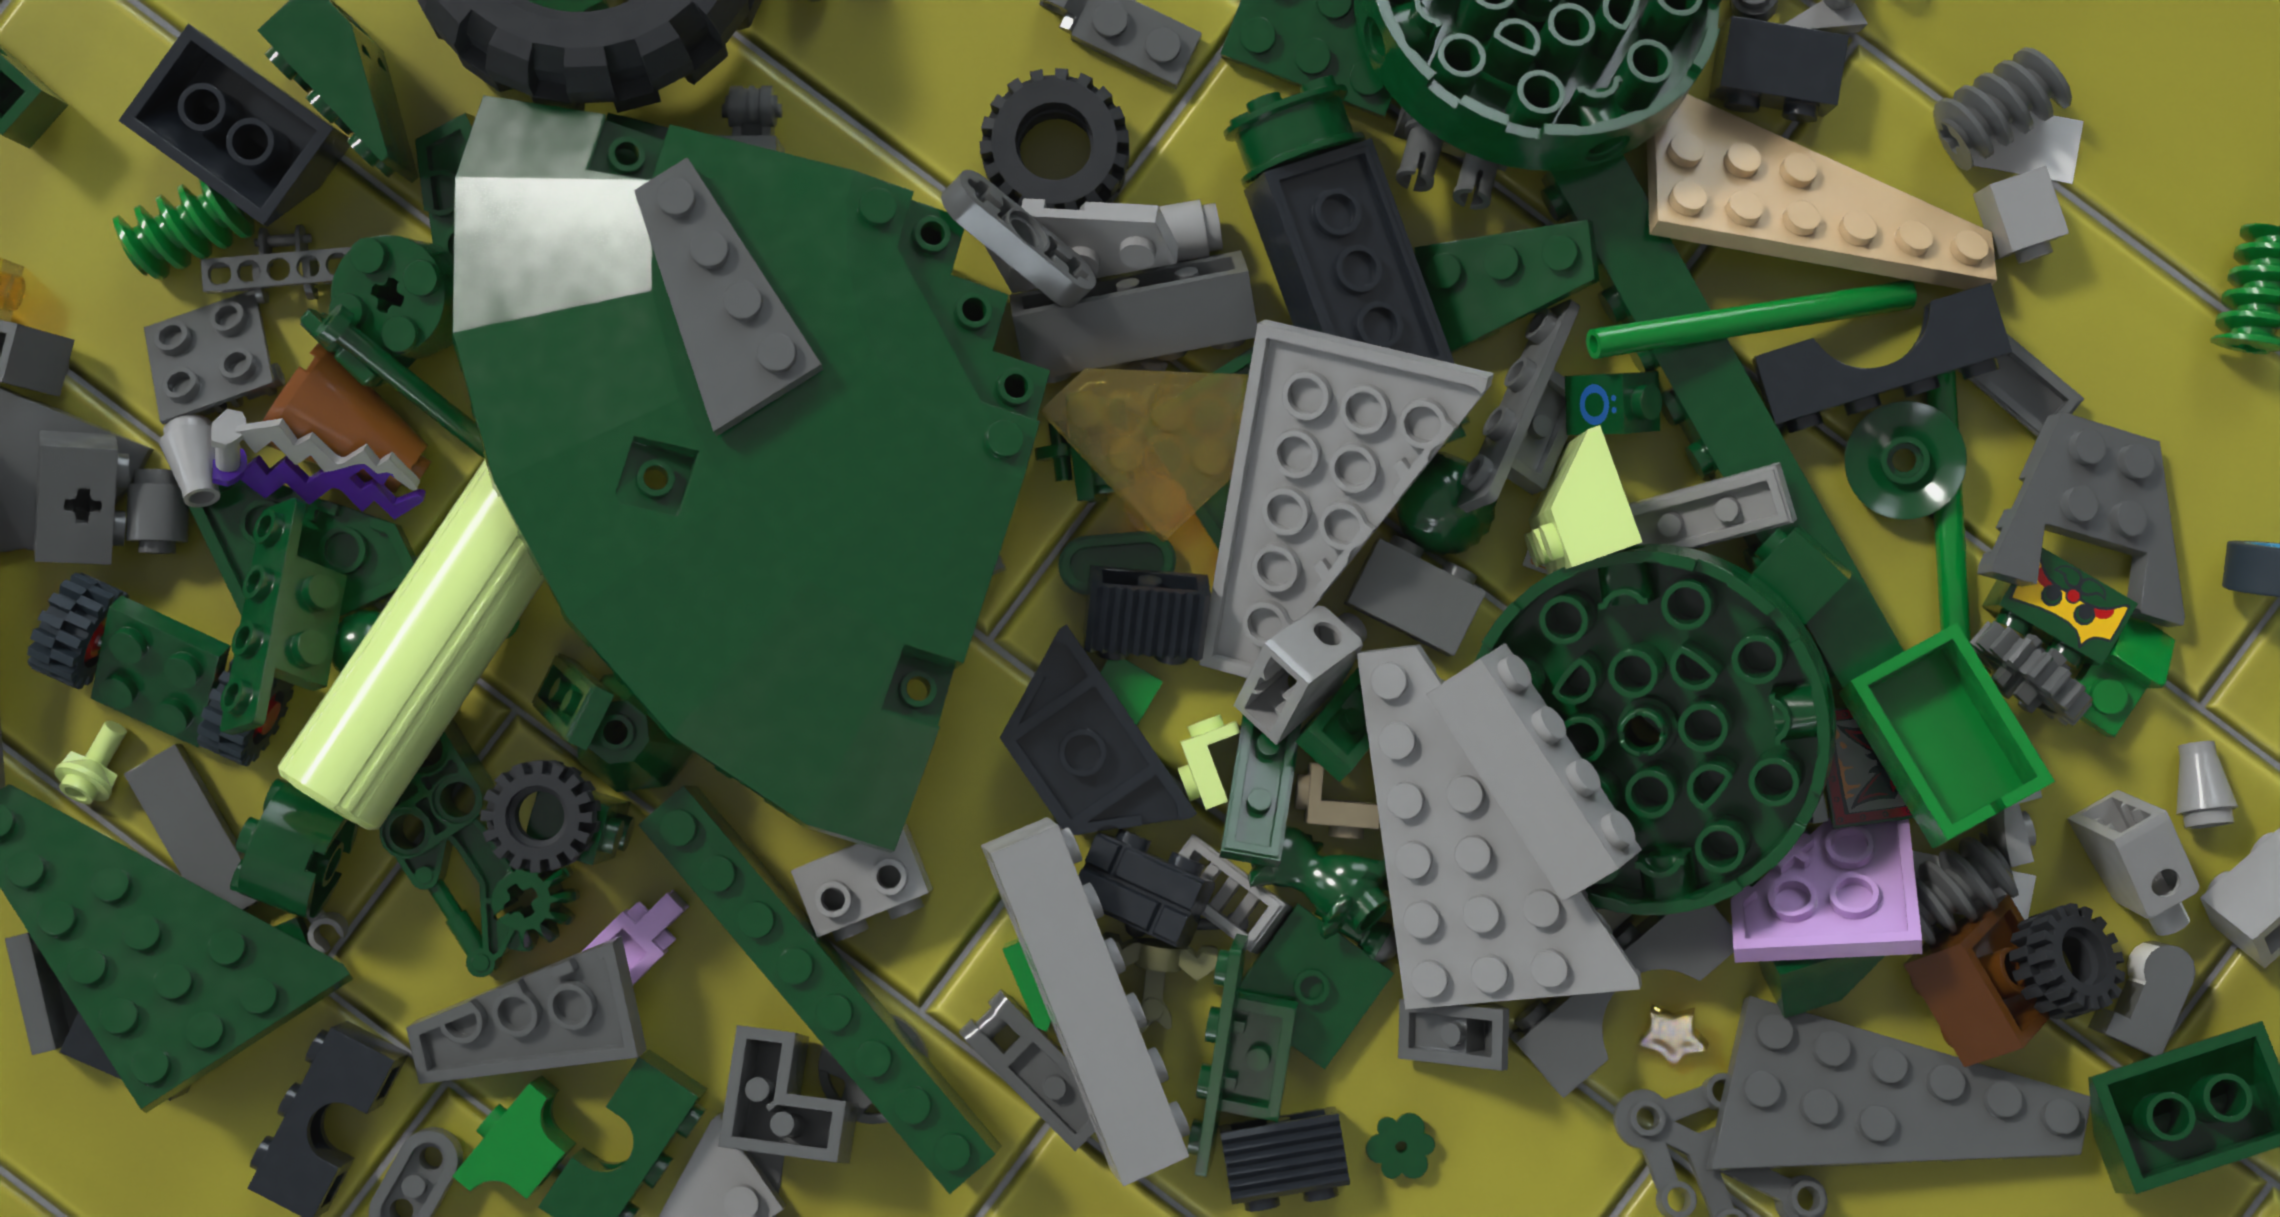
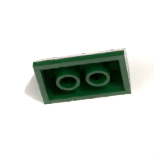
[2088,1021,2280,1194]

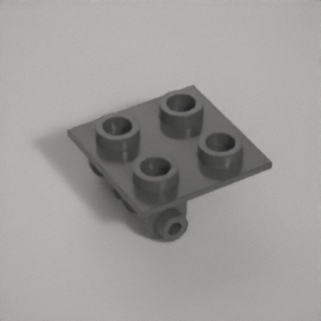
[144,290,285,425]

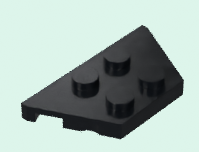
[1000,624,1197,835]

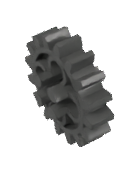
[1969,621,2093,726]

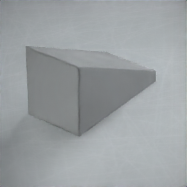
[1784,0,1868,34]

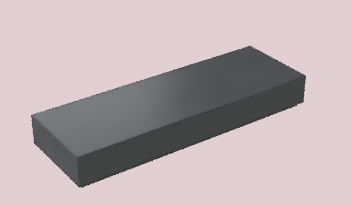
[124,744,259,911]

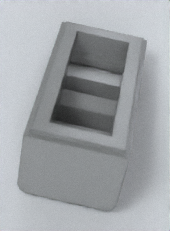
[1179,834,1292,954]

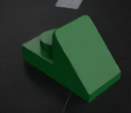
[2074,617,2175,737]

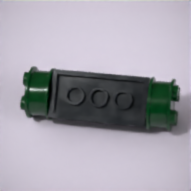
[1223,75,1470,448]

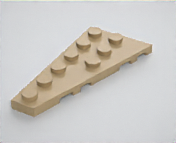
[1647,94,1997,290]

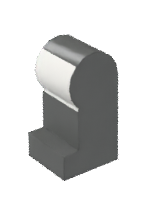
[2088,941,2196,1056]

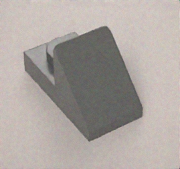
[1398,999,1509,1071]

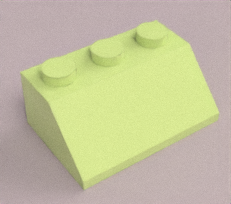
[1524,425,1642,575]

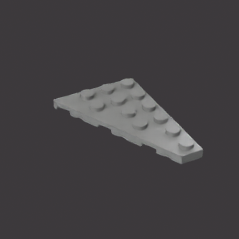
[1199,319,1494,678]
[1357,644,1642,1010]

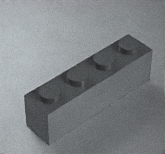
[1009,250,1257,383]

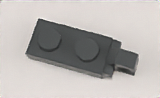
[1039,0,1202,89]

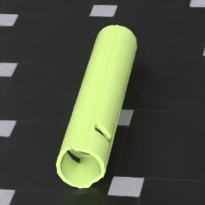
[277,460,545,830]

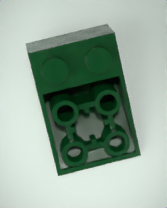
[257,0,418,183]

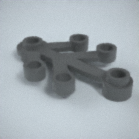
[1613,1073,1828,1217]

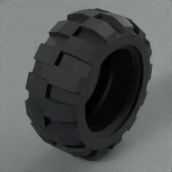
[417,0,762,113]

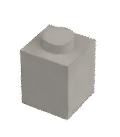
[1973,166,2069,264]

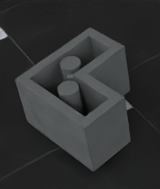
[718,1025,859,1164]

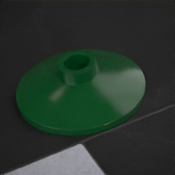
[1844,401,1967,520]

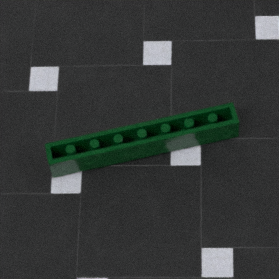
[638,785,1002,1194]

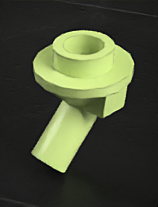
[54,721,127,804]

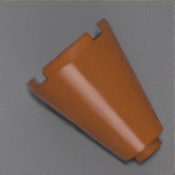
[263,343,432,494]

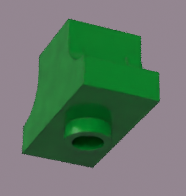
[452,1075,577,1199]

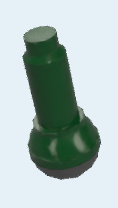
[1314,909,1397,962]

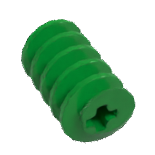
[112,178,255,280]
[2210,223,2280,354]

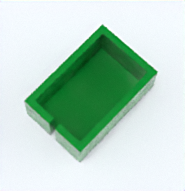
[1839,623,2055,849]

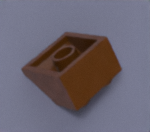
[1903,894,2049,1067]

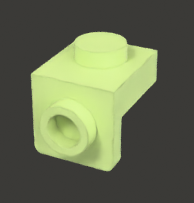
[1178,714,1241,810]

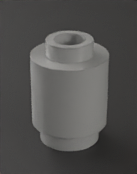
[1159,200,1223,262]

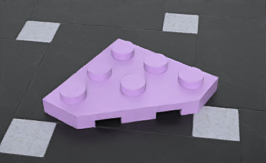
[1731,813,1922,963]

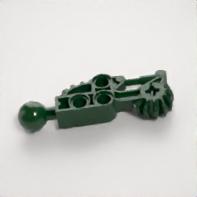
[332,610,580,977]

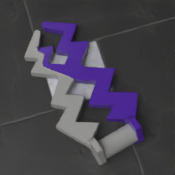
[211,408,426,520]

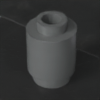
[126,469,189,554]

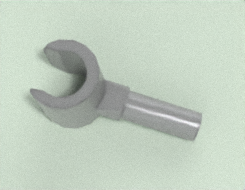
[307,909,348,953]

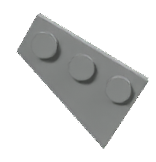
[984,198,1179,293]

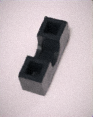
[247,1021,409,1217]

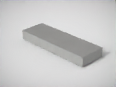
[1629,462,1797,549]

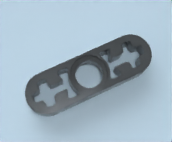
[941,170,1096,308]

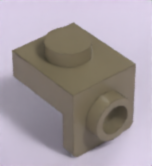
[1294,762,1379,839]

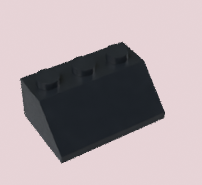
[118,23,350,227]

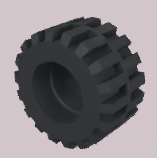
[980,68,1129,210]

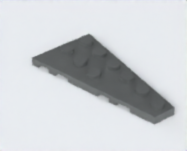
[1706,996,2091,1171]

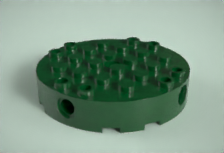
[1354,0,1722,171]
[1474,544,1836,915]

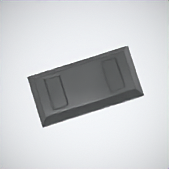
[1958,334,2084,438]

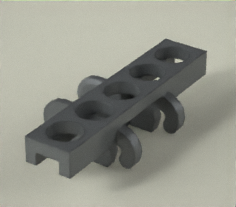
[201,224,351,304]

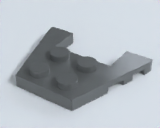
[1977,412,2185,628]

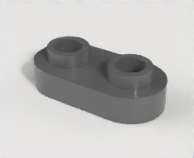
[369,1127,463,1217]

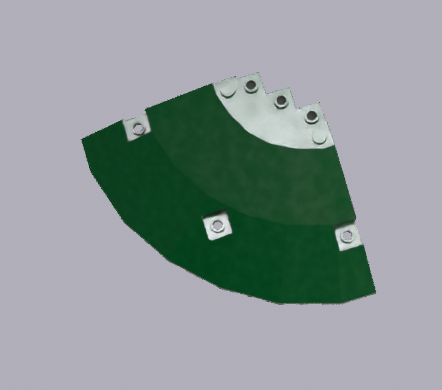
[452,95,1050,853]

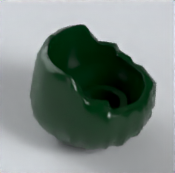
[1395,452,1497,556]

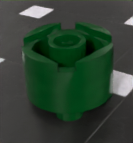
[328,235,454,359]
[230,778,359,919]

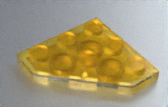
[1040,368,1249,542]

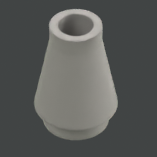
[159,415,220,507]
[2176,741,2238,829]

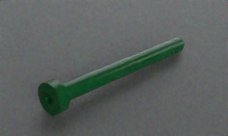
[314,304,485,460]

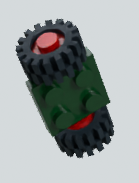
[27,572,294,766]

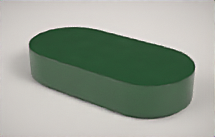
[1058,531,1176,595]

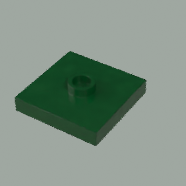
[1240,902,1394,1070]

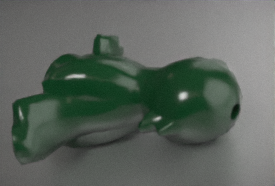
[1248,825,1391,940]

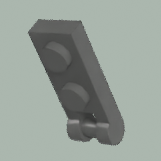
[959,989,1095,1151]

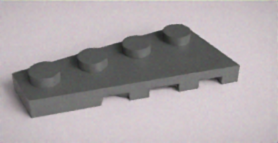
[634,158,824,437]
[406,935,647,1084]

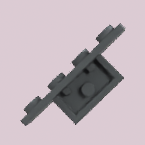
[1457,299,1580,512]

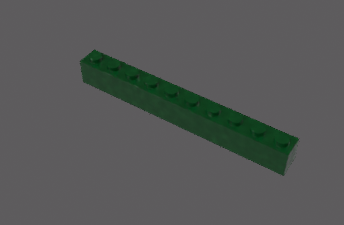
[1540,155,1904,689]

